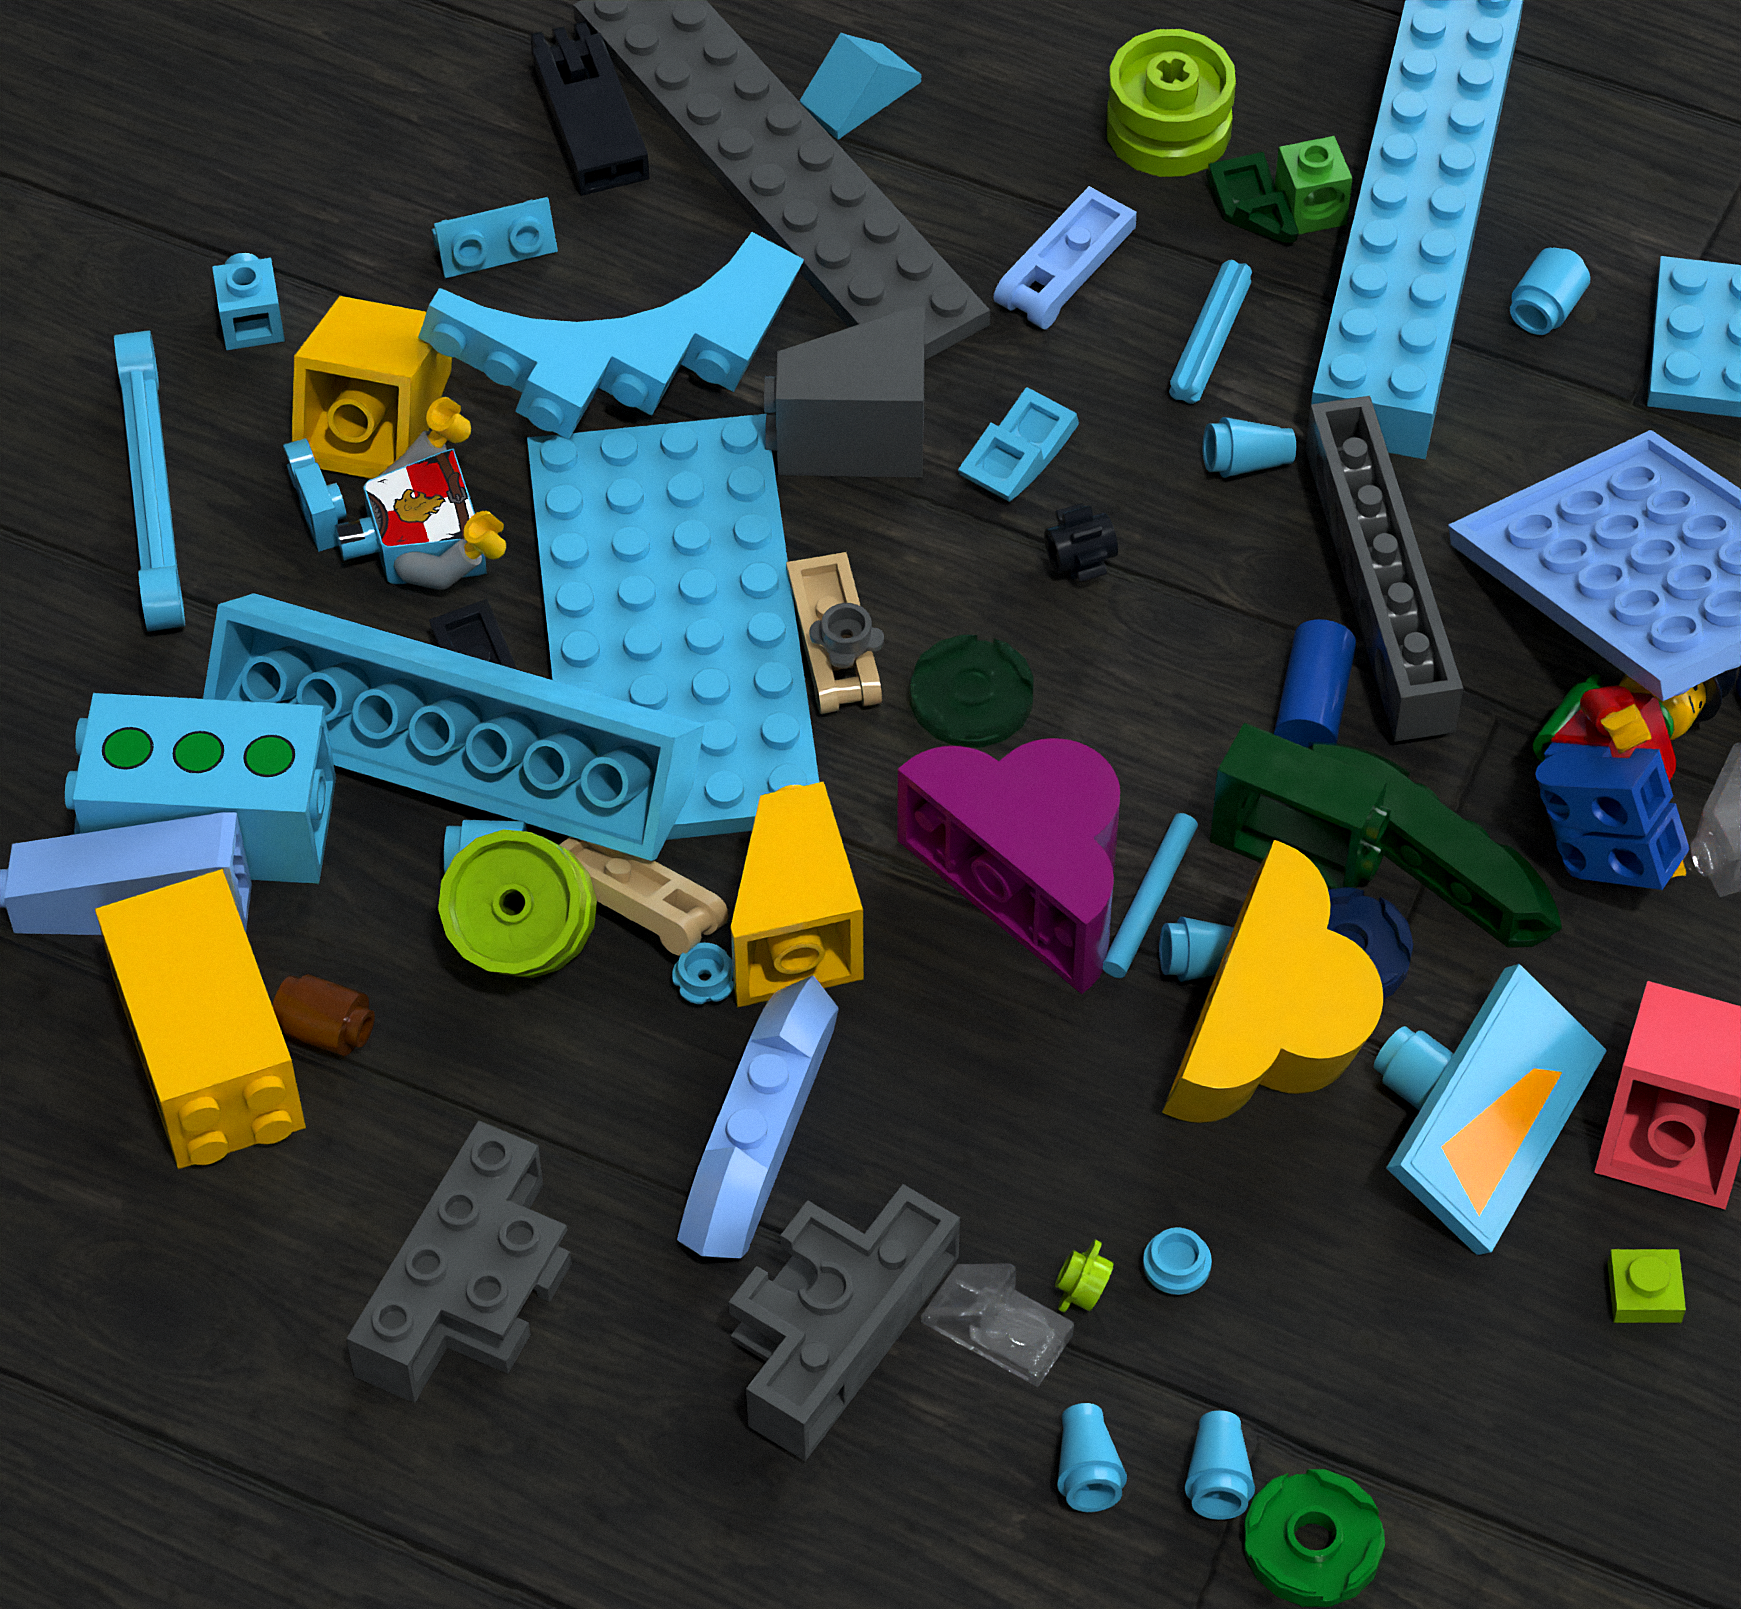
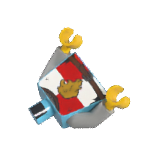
[335,397,506,590]

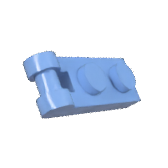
[994,186,1137,330]

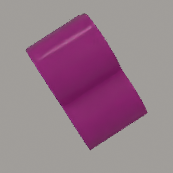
[897,738,1120,994]

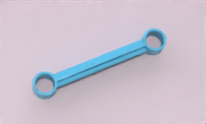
[114,330,185,632]

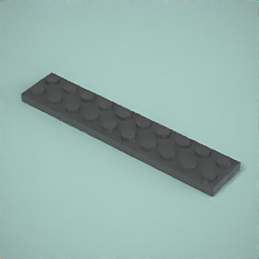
[573,0,990,360]

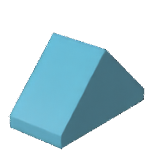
[799,33,921,140]

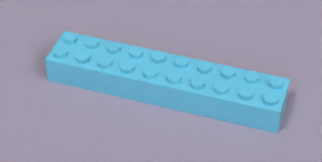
[1311,0,1524,459]

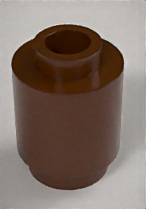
[272,974,375,1056]

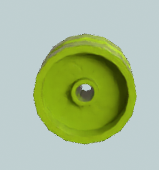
[1106,29,1236,177]
[438,829,597,978]

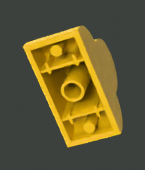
[1162,840,1383,1123]

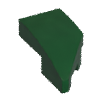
[1206,152,1299,243]

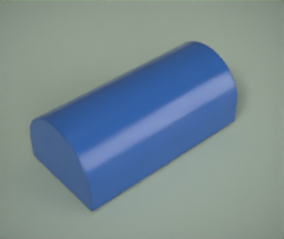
[1274,619,1356,748]

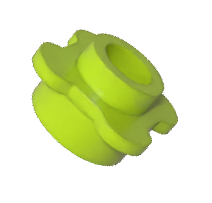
[1055,1239,1114,1313]

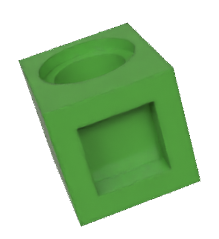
[1275,136,1352,234]

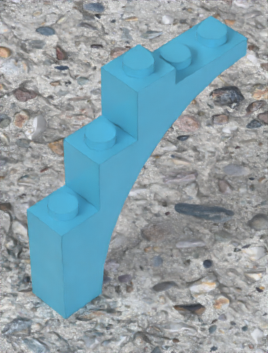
[418,232,804,440]

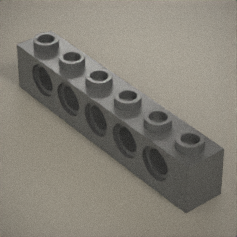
[1305,396,1463,742]

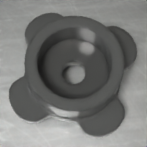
[809,603,884,668]

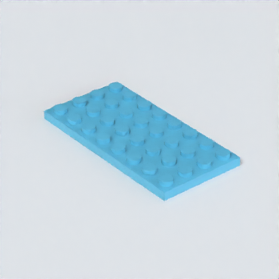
[527,414,819,840]

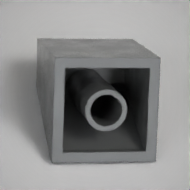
[764,306,925,477]

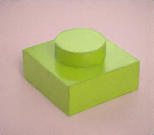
[1607,1249,1686,1323]

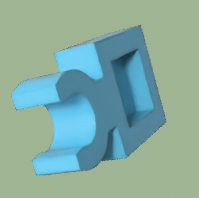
[283,438,347,552]

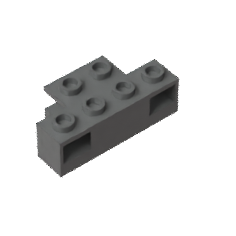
[347,1120,572,1403]
[729,1184,960,1461]

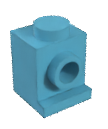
[212,253,285,350]

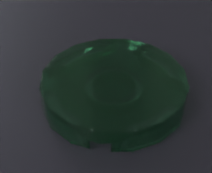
[910,634,1034,748]

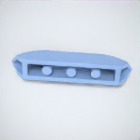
[677,975,839,1259]

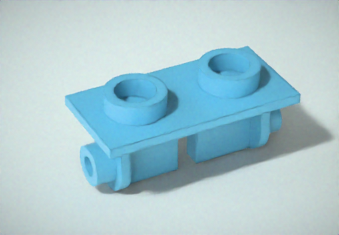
[431,197,558,278]

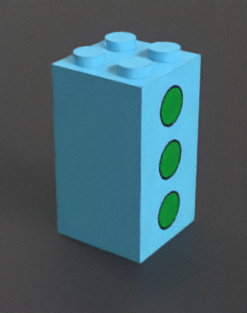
[65,693,336,884]

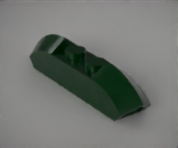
[1308,742,1562,948]

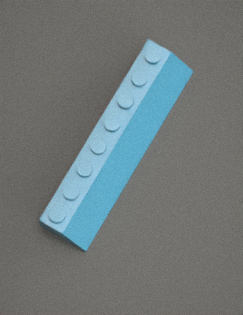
[203,593,705,861]

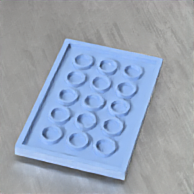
[1448,430,1741,701]

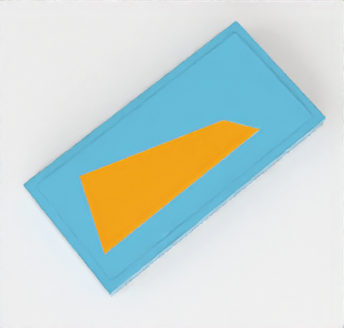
[1386,964,1607,1255]

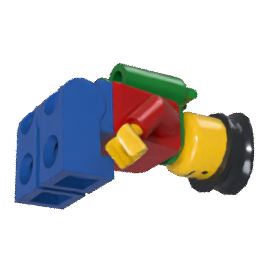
[1533,668,1737,890]

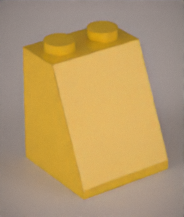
[292,296,452,479]
[730,782,863,1007]

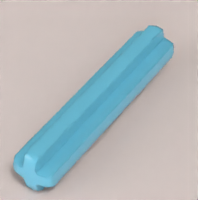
[1169,260,1252,404]

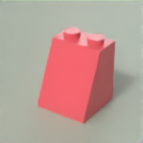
[1594,981,1741,1210]

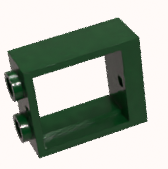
[1210,723,1391,889]

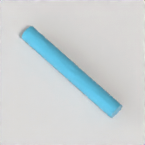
[1103,813,1198,978]

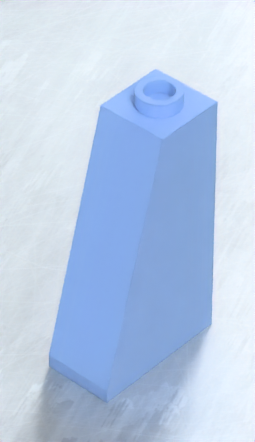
[0,812,252,935]

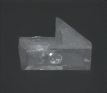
[921,1263,1074,1387]

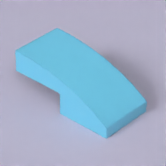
[958,387,1079,502]

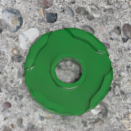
[1243,1469,1385,1607]

